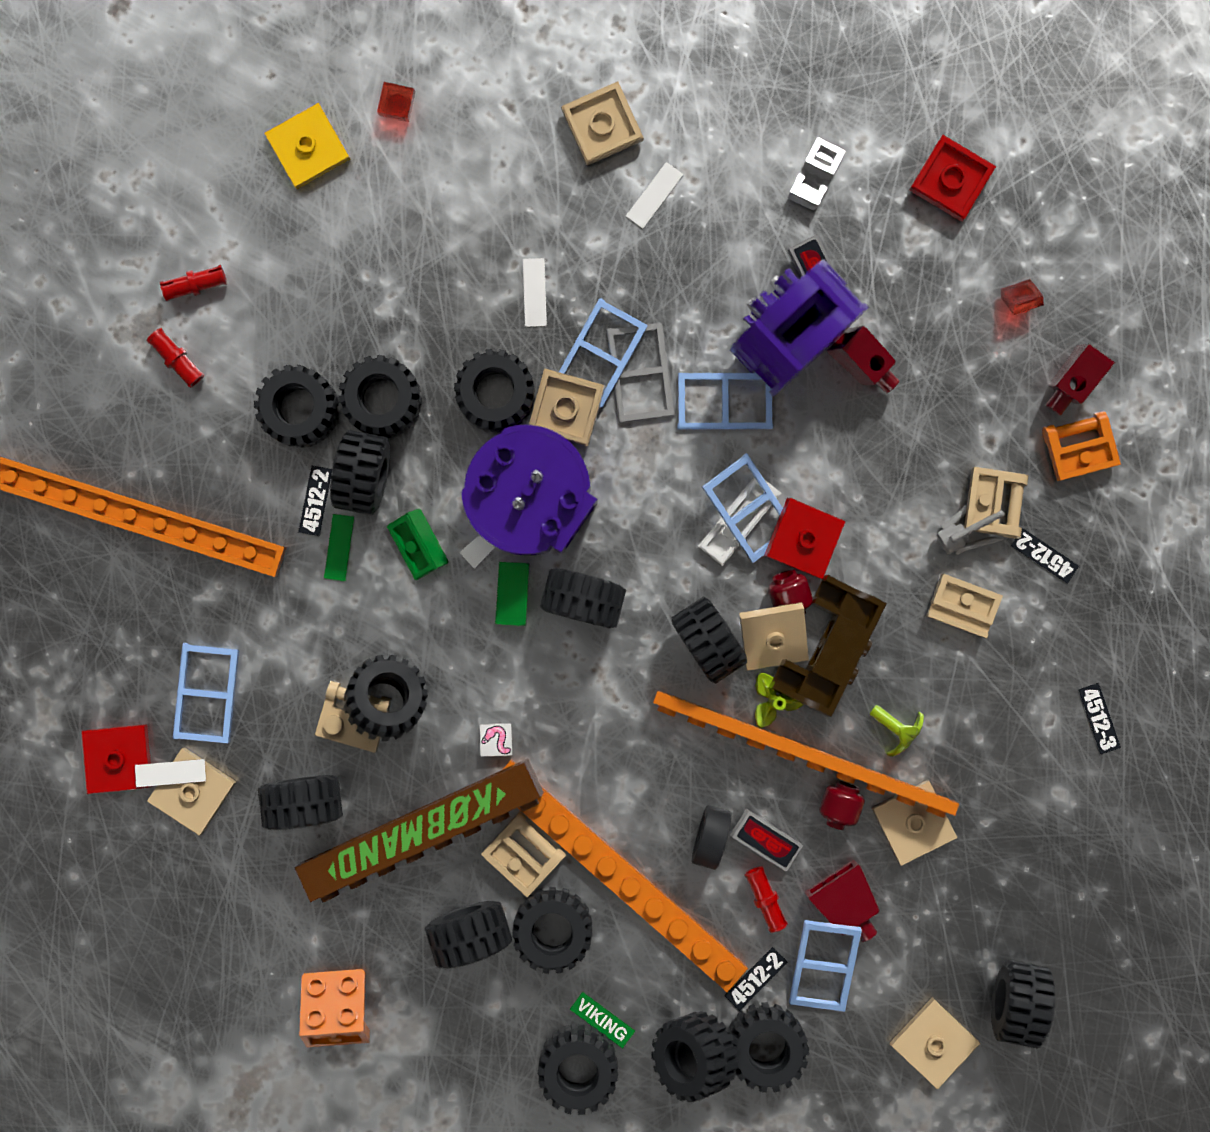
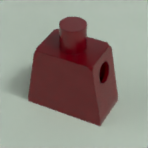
[827,325,900,394]
[1045,344,1115,416]
[805,860,880,943]

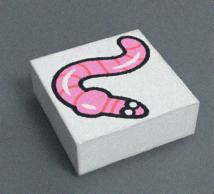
[480,723,513,756]

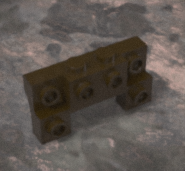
[769,575,887,717]

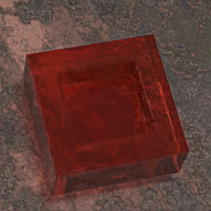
[377,82,416,122]
[1001,279,1044,315]

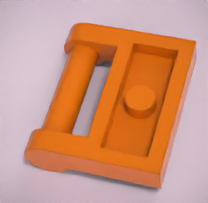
[1042,411,1121,481]

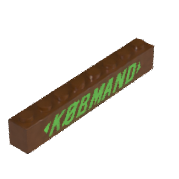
[294,758,544,903]

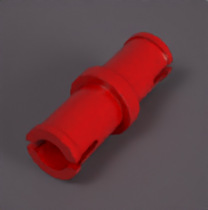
[160,265,227,302]
[146,328,205,388]
[744,866,788,933]

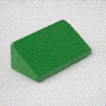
[386,509,449,581]
[495,562,530,626]

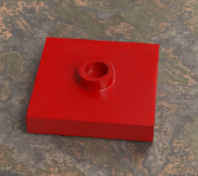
[909,134,996,222]
[764,497,846,579]
[82,724,153,794]

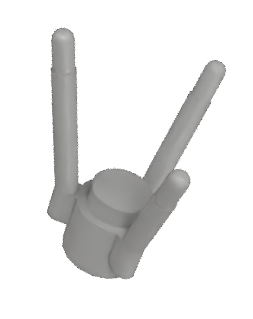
[936,505,1008,555]

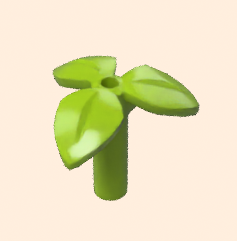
[755,673,804,728]
[870,705,924,757]

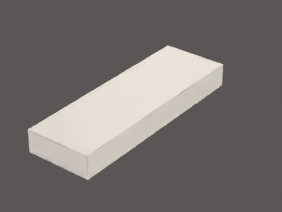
[698,477,781,566]

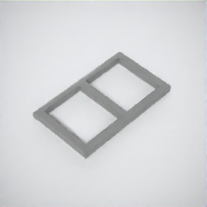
[607,322,674,424]

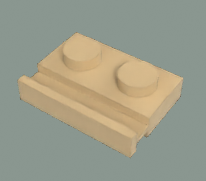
[926,574,1003,638]

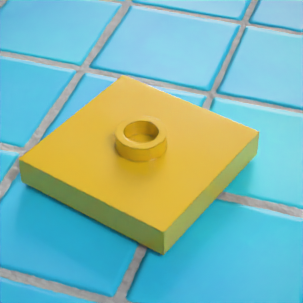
[264,102,351,189]

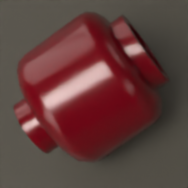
[768,570,813,614]
[819,781,865,830]

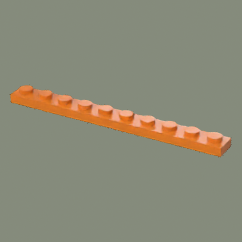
[0,456,287,577]
[653,690,959,818]
[502,759,748,992]

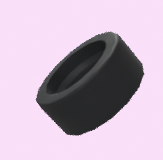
[692,805,732,870]

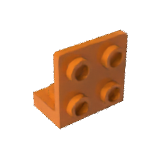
[299,969,370,1048]

